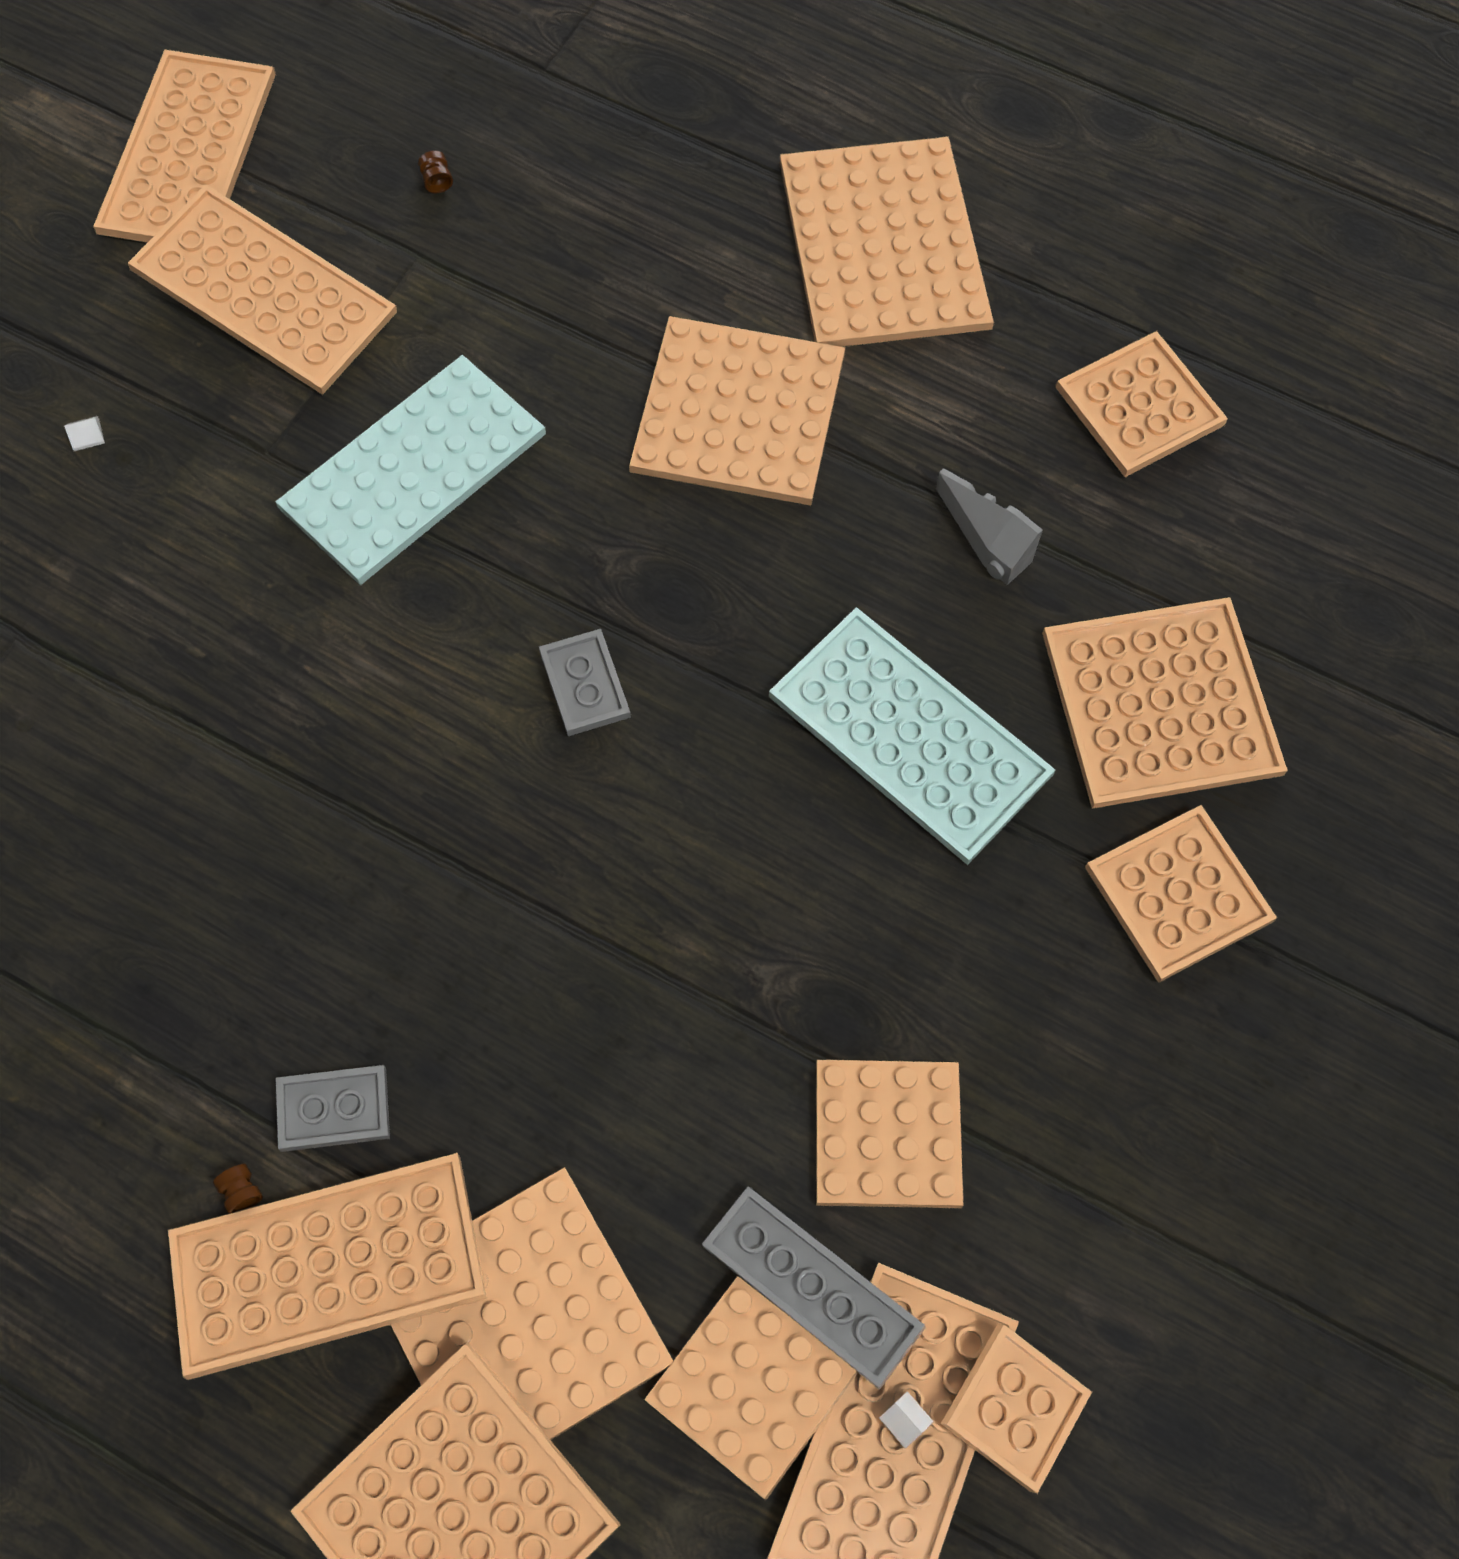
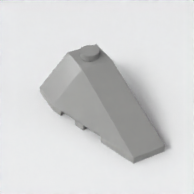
[936,468,1042,585]

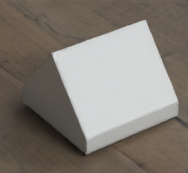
[64,416,105,451]
[879,1391,934,1448]

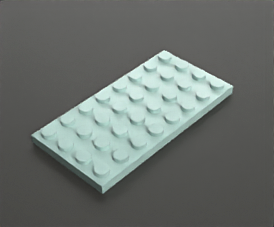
[276,355,546,585]
[769,607,1055,865]

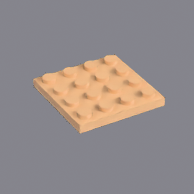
[1056,331,1228,477]
[1085,805,1277,983]
[816,1060,963,1208]
[644,1276,858,1500]

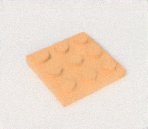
[941,1324,1092,1494]

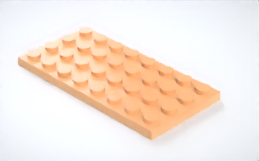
[93,50,276,243]
[128,184,397,395]
[168,1153,487,1380]
[767,1263,1019,1559]

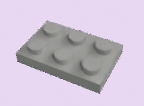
[539,629,631,736]
[276,1065,390,1152]

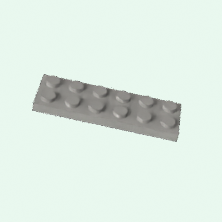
[702,1186,926,1390]

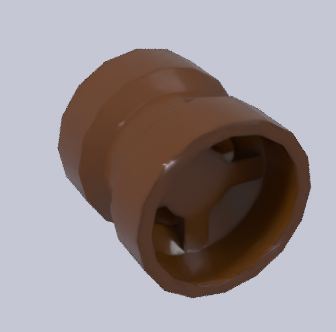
[418,151,453,193]
[213,1164,263,1214]

